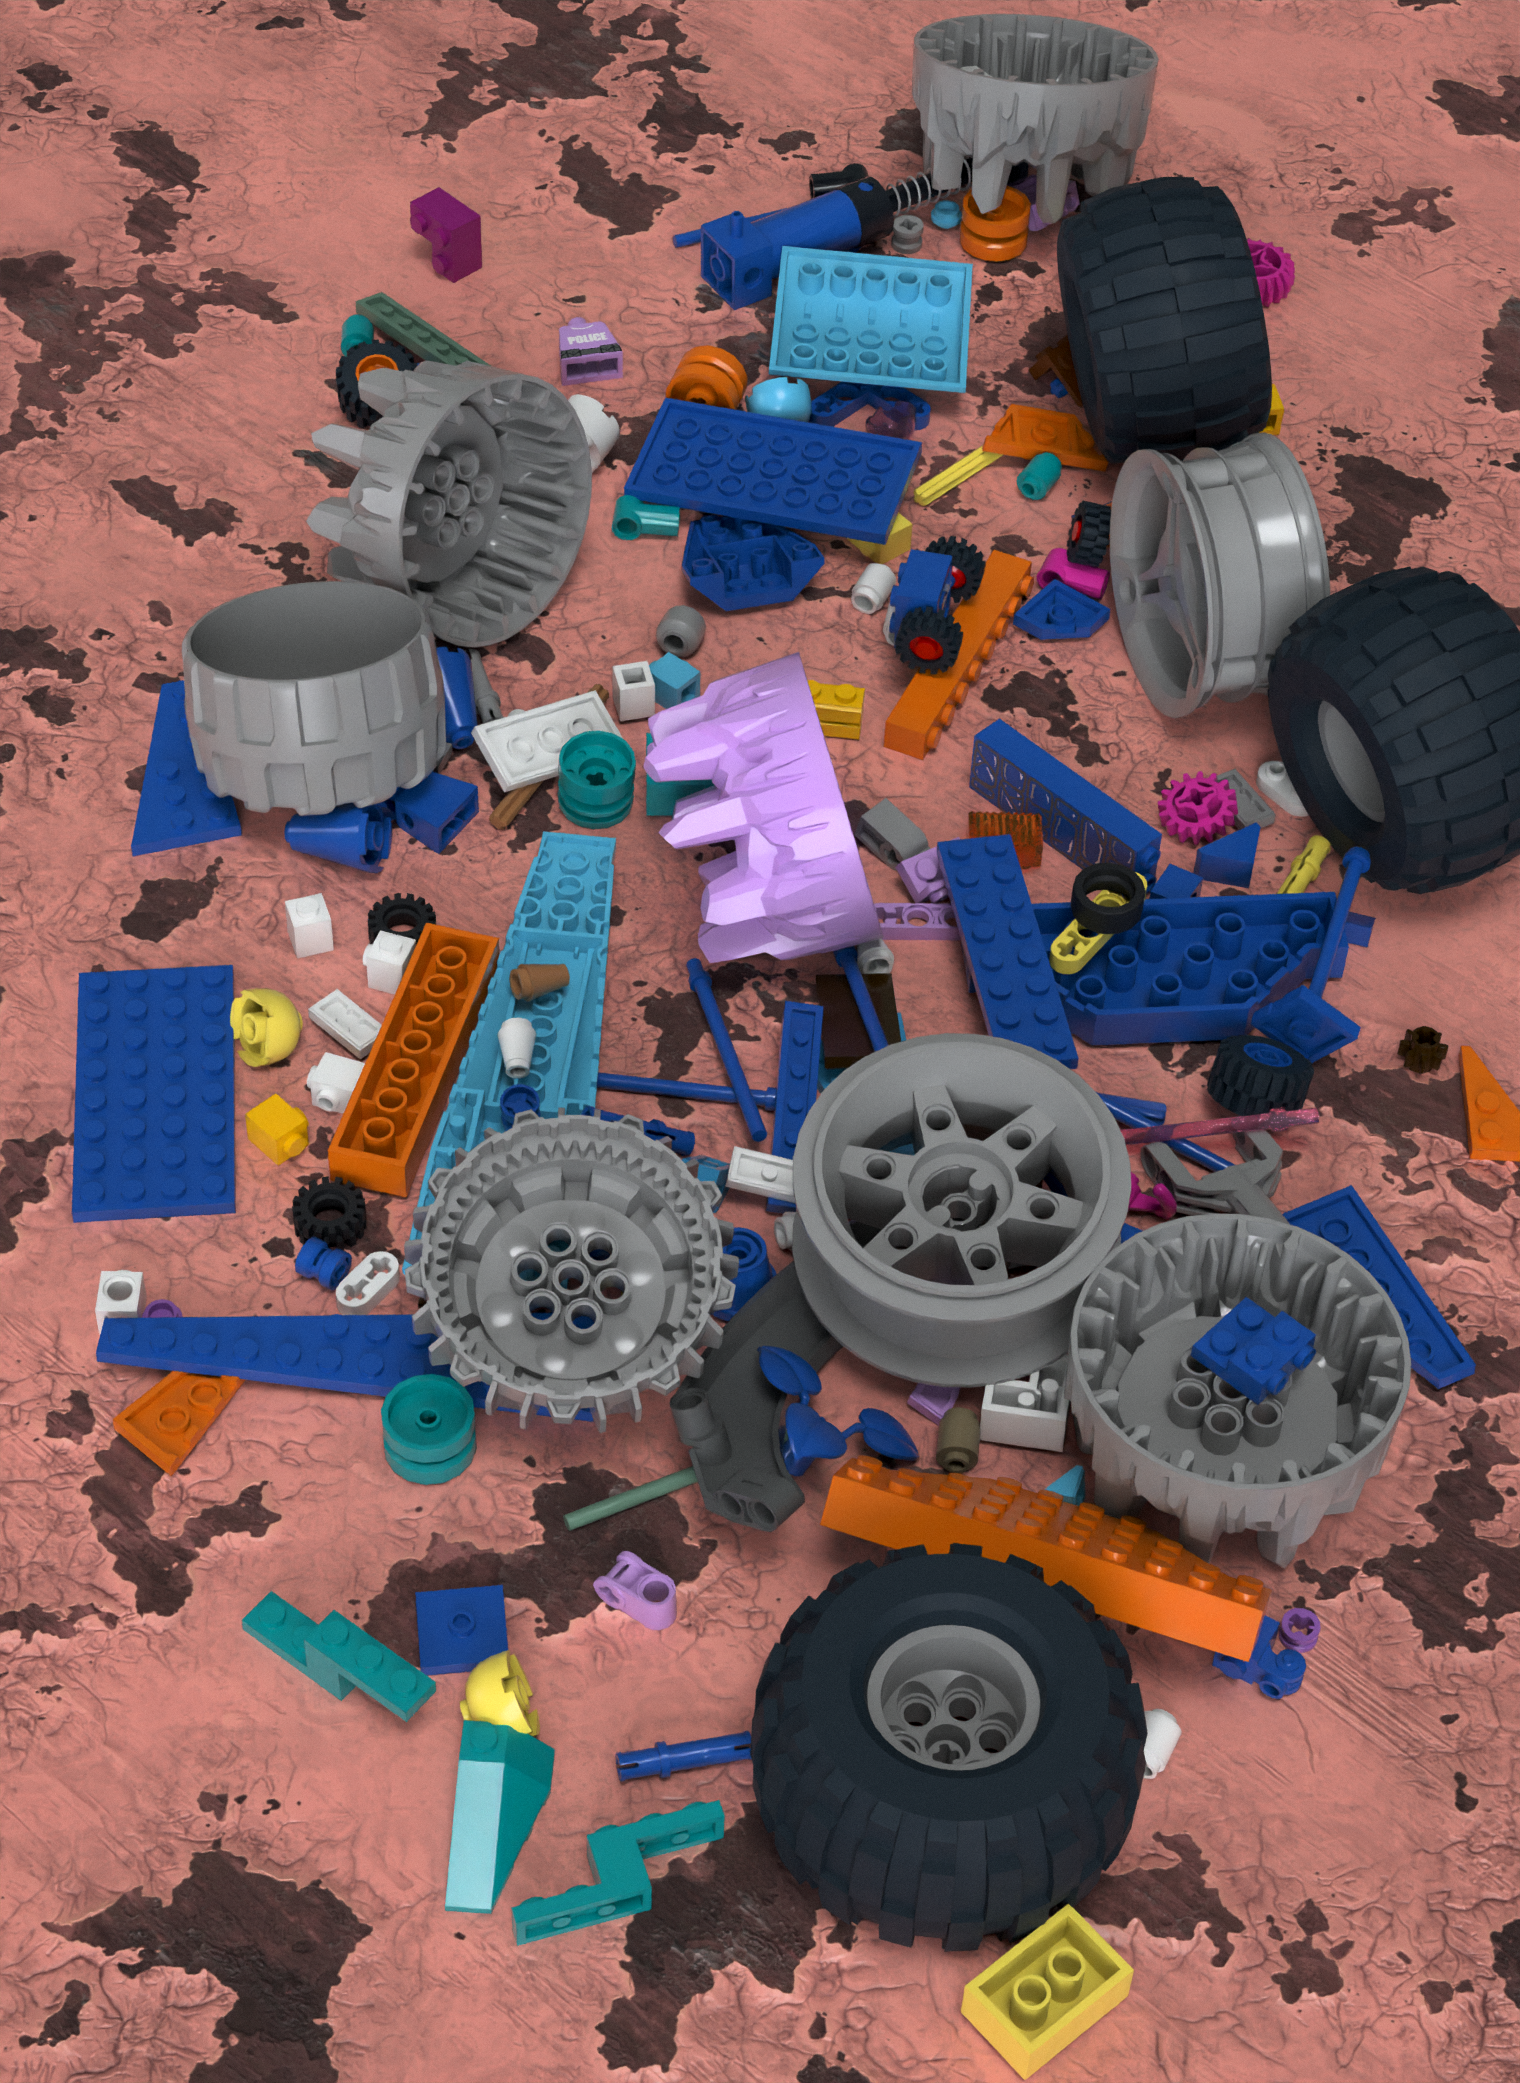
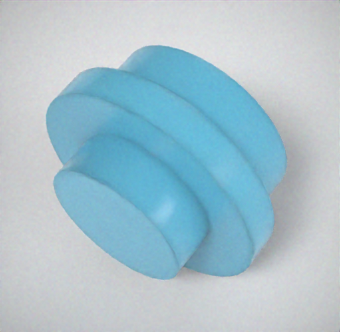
[931,200,962,229]

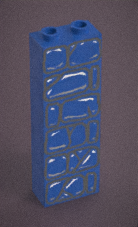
[969,719,1162,898]

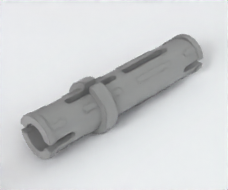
[464,649,504,724]

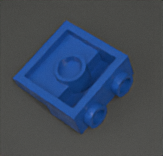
[1191,1297,1316,1405]

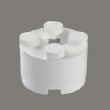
[568,394,620,473]

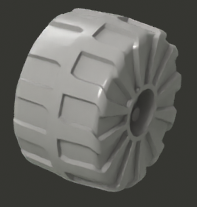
[182,581,446,816]

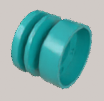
[557,731,636,829]

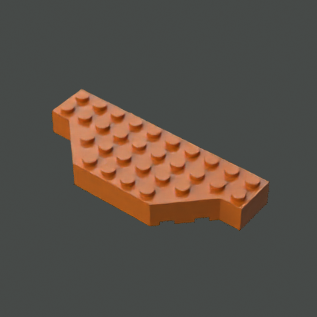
[820,1455,1272,1662]

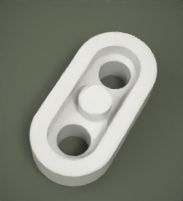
[1256,761,1309,817]

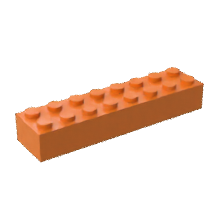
[328,923,500,1198]

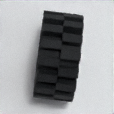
[367,893,436,945]
[292,1176,367,1251]

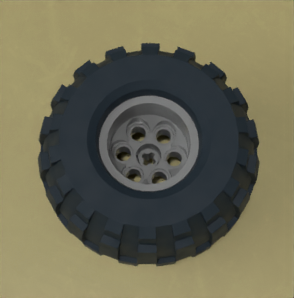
[1057,177,1272,464]
[1267,567,1520,894]
[750,1543,1148,1952]

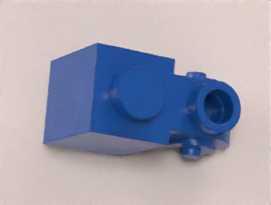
[1212,1615,1306,1699]

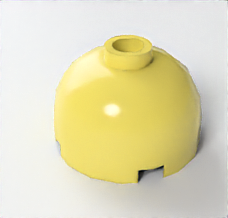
[230,988,303,1067]
[460,1650,540,1737]

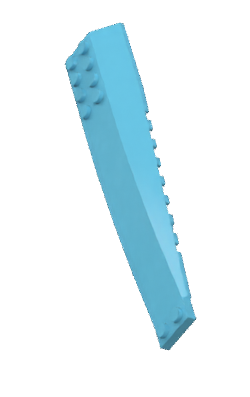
[402,831,616,1289]

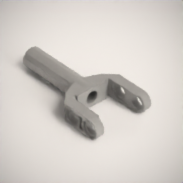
[1140,1115,1290,1224]

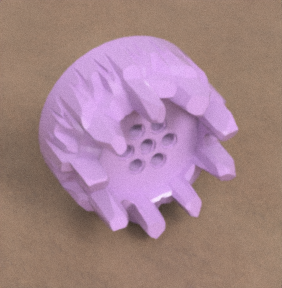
[643,652,884,963]

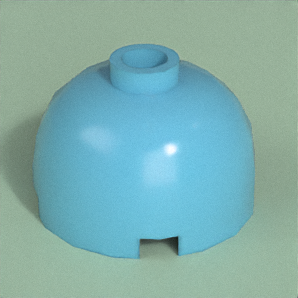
[745,377,812,422]

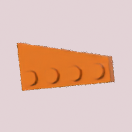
[112,1371,245,1477]

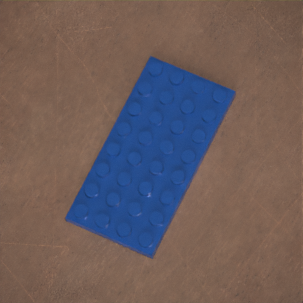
[624,398,922,545]
[72,965,236,1223]

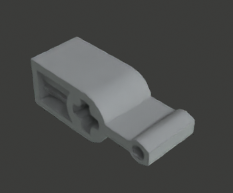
[854,798,931,871]

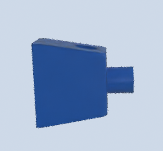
[389,772,479,854]

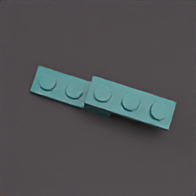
[241,1591,436,1722]
[511,1800,725,1946]

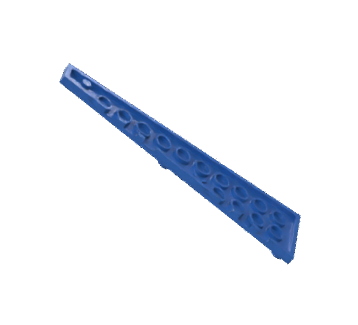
[96,1313,594,1422]

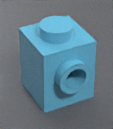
[649,652,701,709]

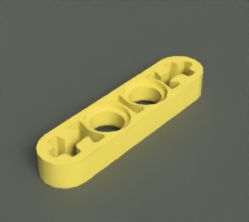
[1049,872,1147,975]

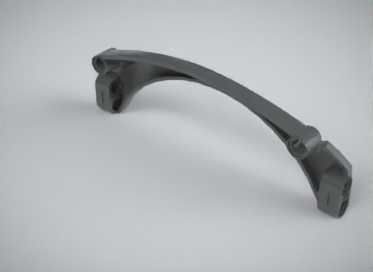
[669,1218,1026,1532]

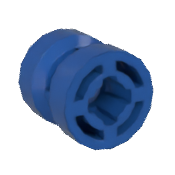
[500,1084,541,1131]
[295,1237,352,1290]

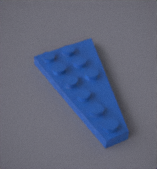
[131,680,242,856]
[1282,1185,1476,1389]

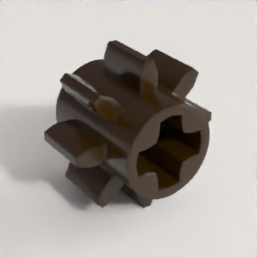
[1397,1026,1448,1074]

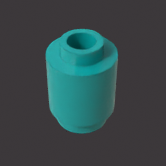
[341,314,374,357]
[1017,452,1062,500]

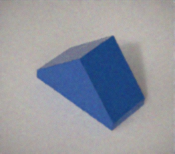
[1193,822,1261,889]

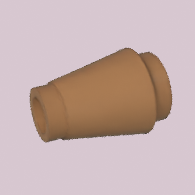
[509,964,570,1002]

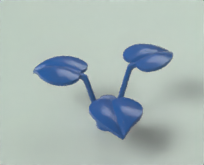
[757,1346,920,1476]

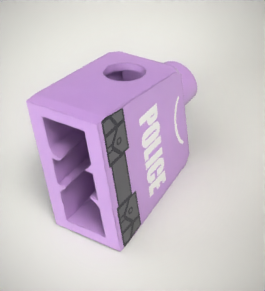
[559,317,623,386]

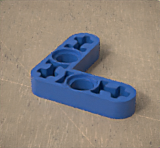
[809,382,931,430]

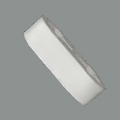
[336,1251,400,1315]

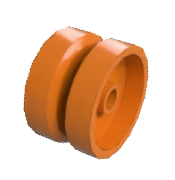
[960,186,1031,261]
[666,345,748,410]

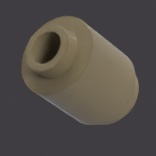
[936,1407,980,1473]

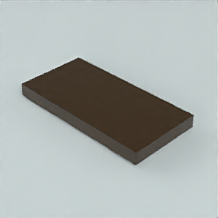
[816,973,901,1069]

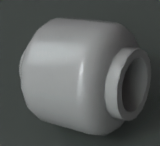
[656,605,706,658]

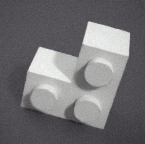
[980,1354,1071,1452]

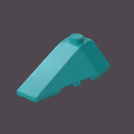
[445,1720,555,1914]

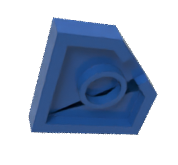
[1013,579,1111,640]

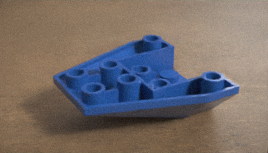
[682,515,825,611]

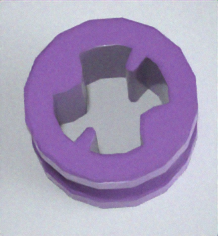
[1279,1608,1321,1653]

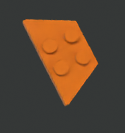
[982,404,1109,472]

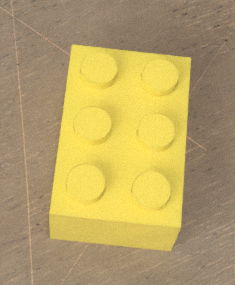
[961,1904,1134,2080]

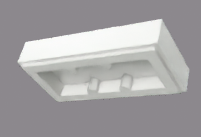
[308,989,382,1059]

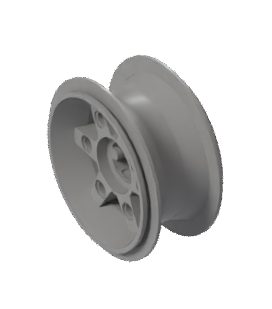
[792,1033,1131,1388]

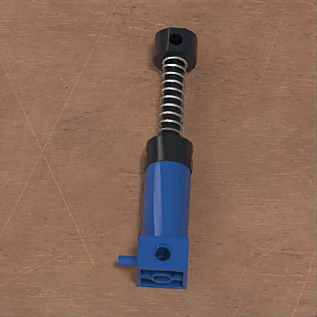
[701,156,1029,310]

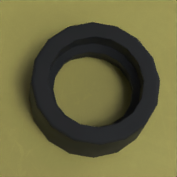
[1071,863,1145,934]

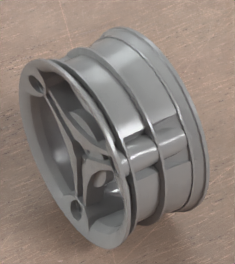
[1110,432,1330,718]

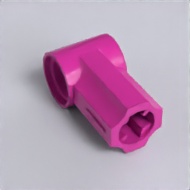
[1036,548,1110,600]

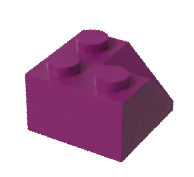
[410,187,482,283]

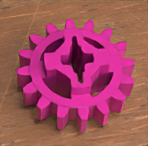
[1158,771,1238,845]

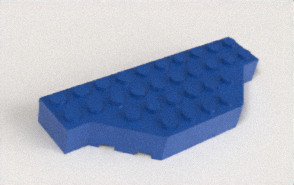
[960,892,1349,1046]

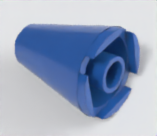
[436,647,478,749]
[284,801,392,873]

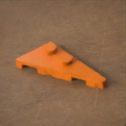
[1458,1045,1520,1162]

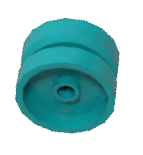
[381,1374,477,1485]

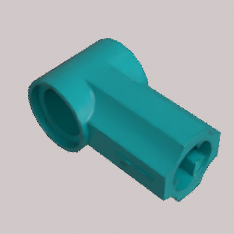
[611,495,680,540]

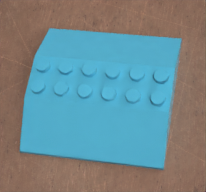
[769,246,973,393]

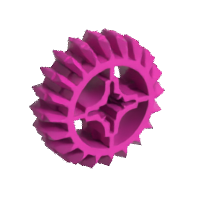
[1247,238,1295,307]

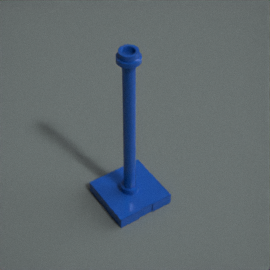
[1250,847,1371,1063]

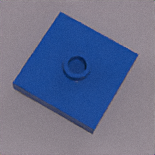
[415,1585,508,1676]

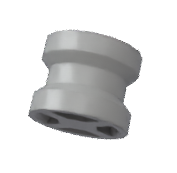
[891,215,924,254]

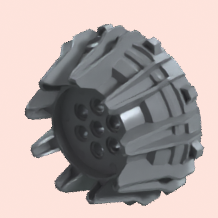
[404,1108,739,1433]

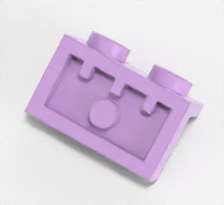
[895,837,960,903]

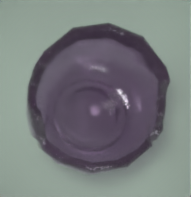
[865,401,916,440]

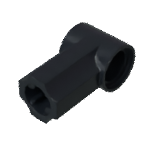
[809,163,869,199]

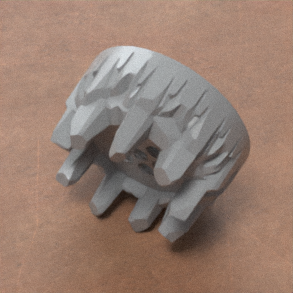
[912,14,1159,223]
[306,360,592,647]
[1064,1213,1411,1569]

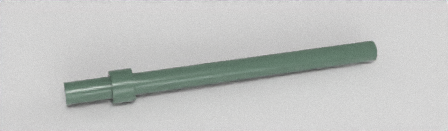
[563,1430,788,1531]

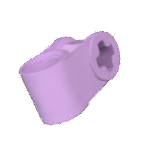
[593,1551,677,1630]

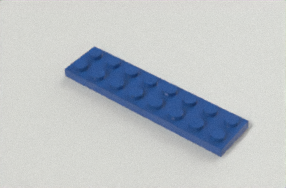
[936,834,1079,1069]

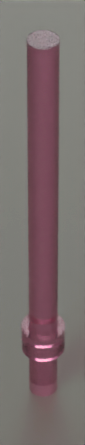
[1120,1107,1319,1145]

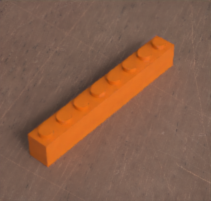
[884,550,1034,760]

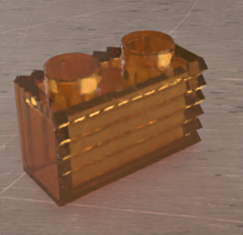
[966,811,1043,870]

